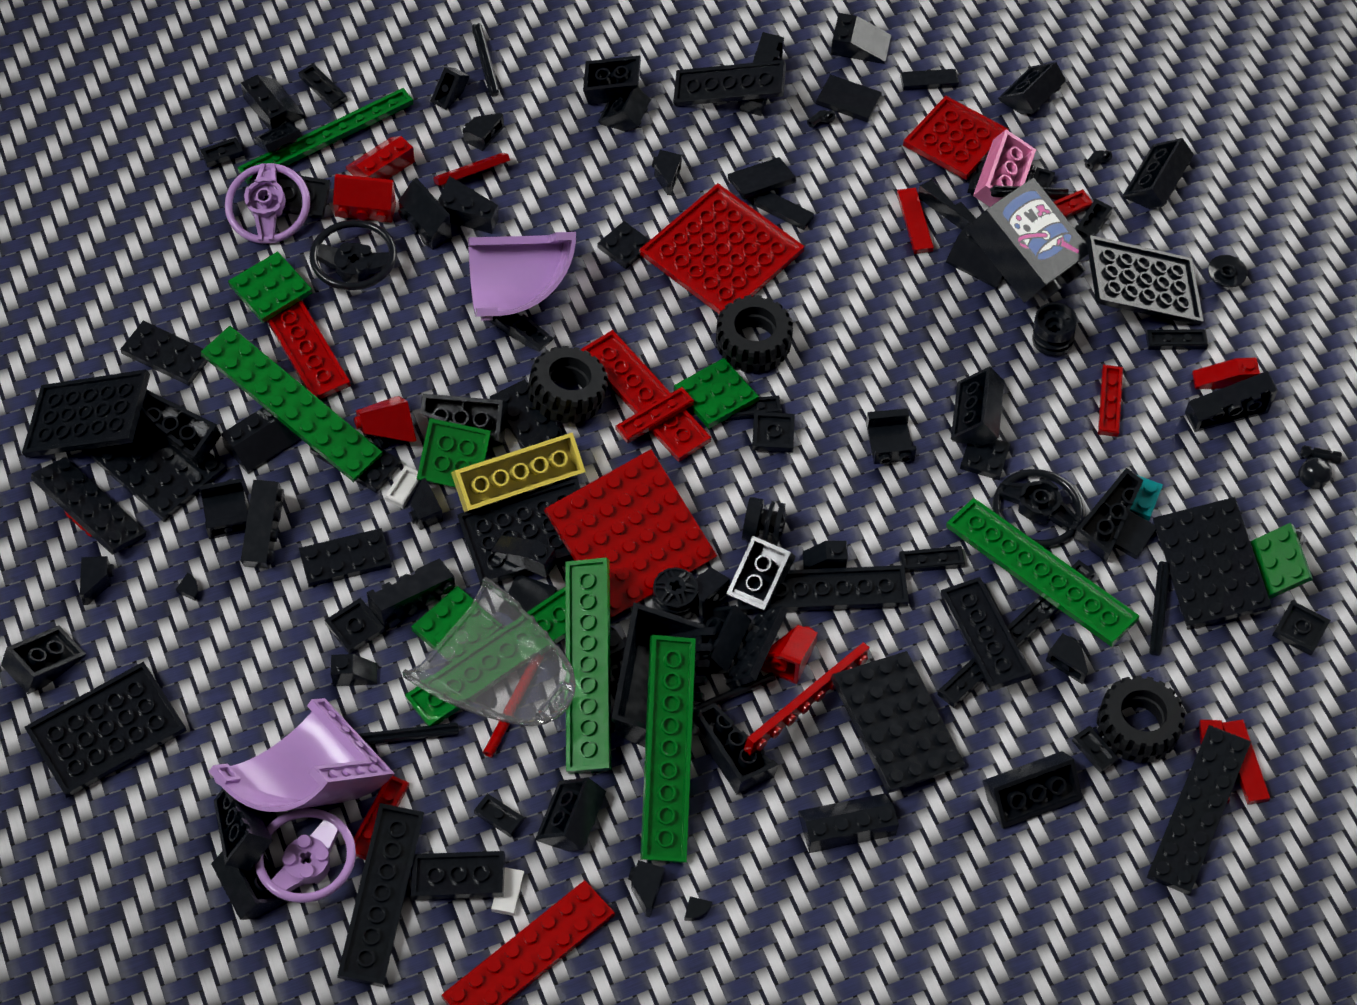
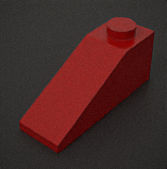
[1192,358,1260,389]

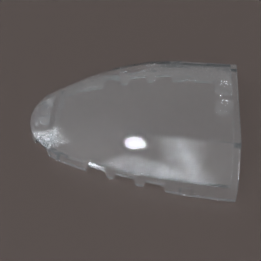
[402,577,576,726]

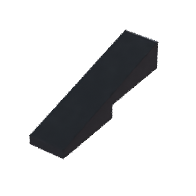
[918,179,976,230]
[1074,199,1112,244]

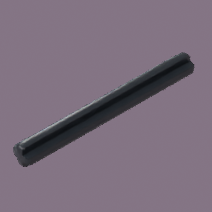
[472,23,499,97]
[990,185,1070,199]
[1149,561,1170,656]
[359,722,459,745]

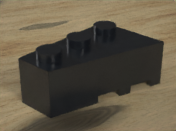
[438,176,499,234]

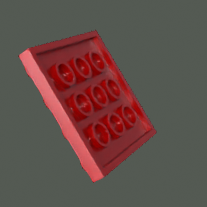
[903,96,1008,180]

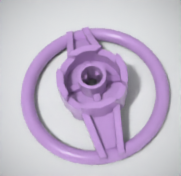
[225,163,310,244]
[255,808,356,903]

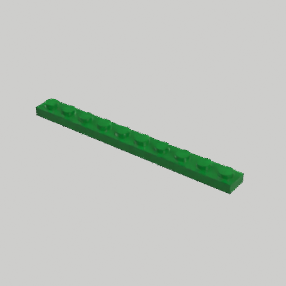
[237,88,413,184]

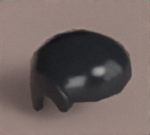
[1298,457,1332,489]

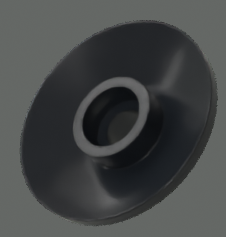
[1208,255,1247,287]

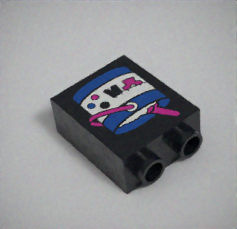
[966,177,1088,303]

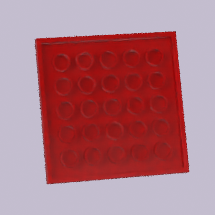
[639,183,805,314]
[544,449,717,619]

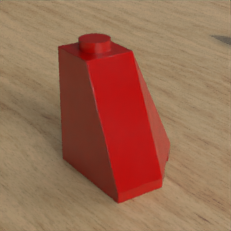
[354,396,416,442]
[761,625,818,684]

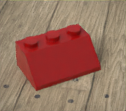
[346,136,415,179]
[333,174,396,223]

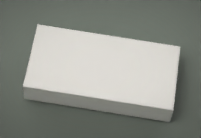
[384,466,421,509]
[491,867,524,916]

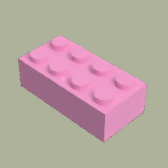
[973,130,1036,207]

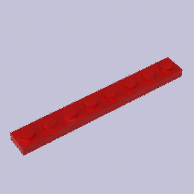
[744,642,870,755]

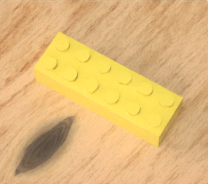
[451,432,586,512]

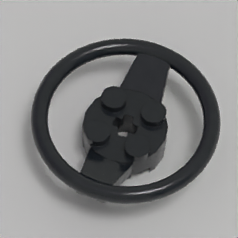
[309,220,397,291]
[992,469,1084,548]

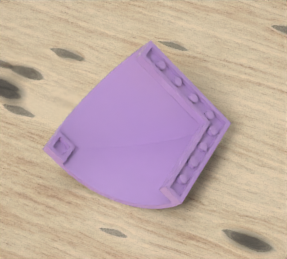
[468,232,576,321]
[209,698,395,812]

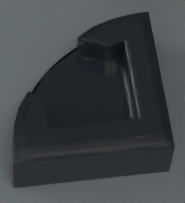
[176,573,198,601]
[684,896,712,921]

